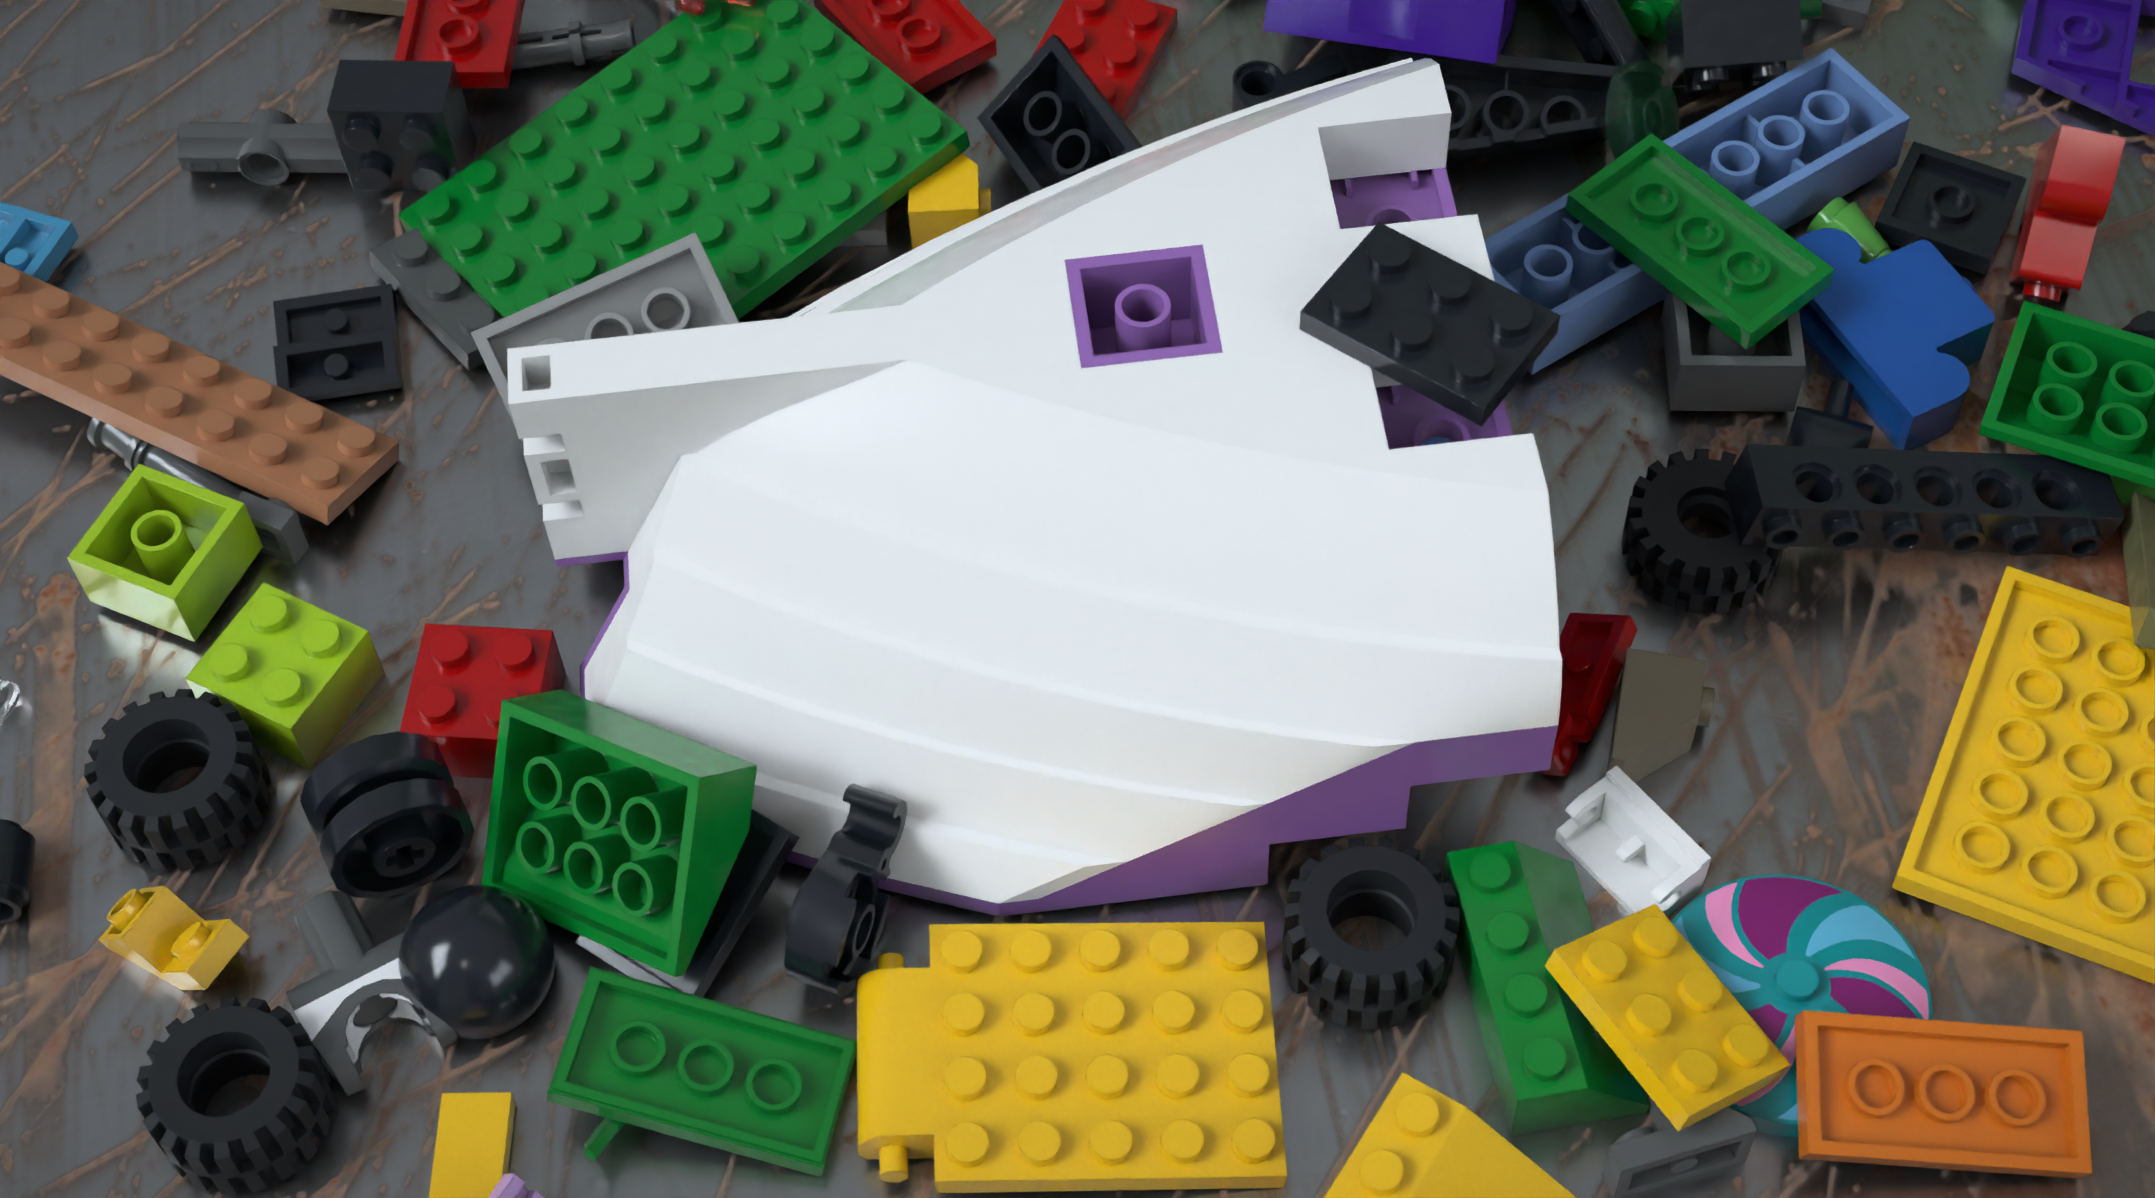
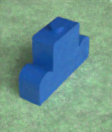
[1795,228,1995,450]

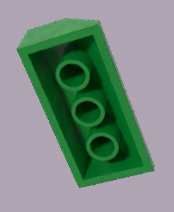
[1443,841,1649,1137]

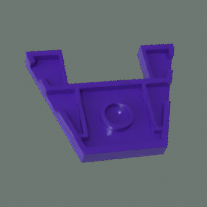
[2011,0,2155,137]

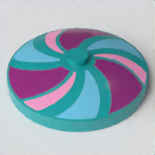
[1671,874,1933,1137]

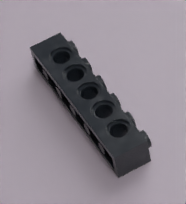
[1724,444,2125,558]

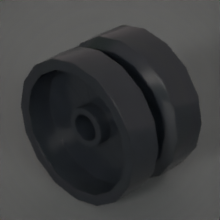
[300,731,475,899]

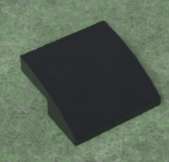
[273,284,402,401]

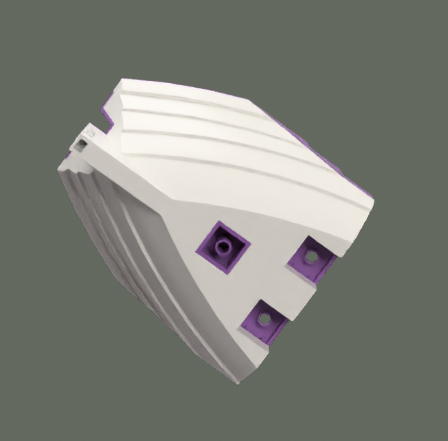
[507,58,1562,917]

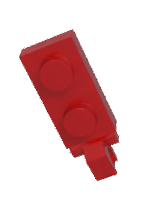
[1540,613,1637,776]

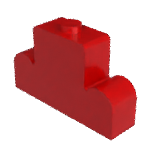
[2009,125,2126,302]

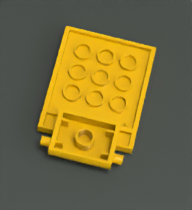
[856,922,1287,1193]

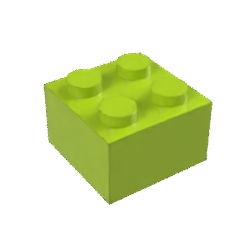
[67,464,263,642]
[185,582,385,770]

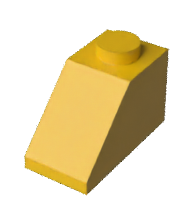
[908,153,992,250]

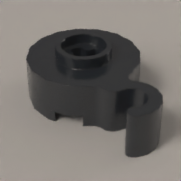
[784,784,907,997]

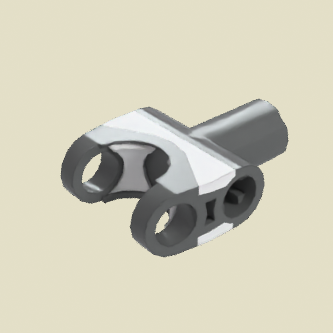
[285,890,459,1097]

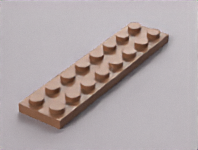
[0,262,399,525]

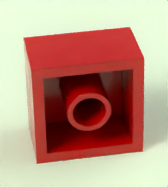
[399,624,566,779]

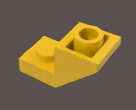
[98,886,250,990]

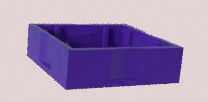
[1263,0,1518,64]

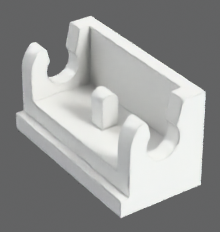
[1555,765,1711,917]

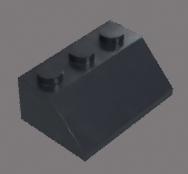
[977,34,1143,193]

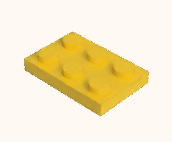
[1545,904,1791,1132]

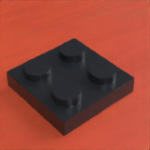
[1874,141,2027,275]

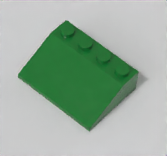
[1978,301,2155,488]
[482,689,757,977]

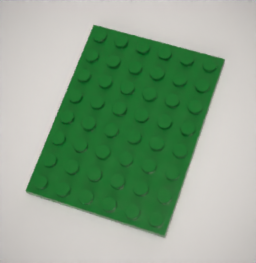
[398,0,970,320]

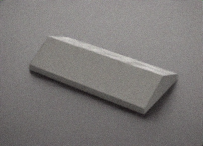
[471,232,739,443]

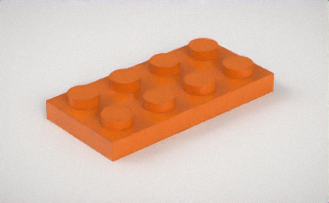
[1794,1010,2092,1179]

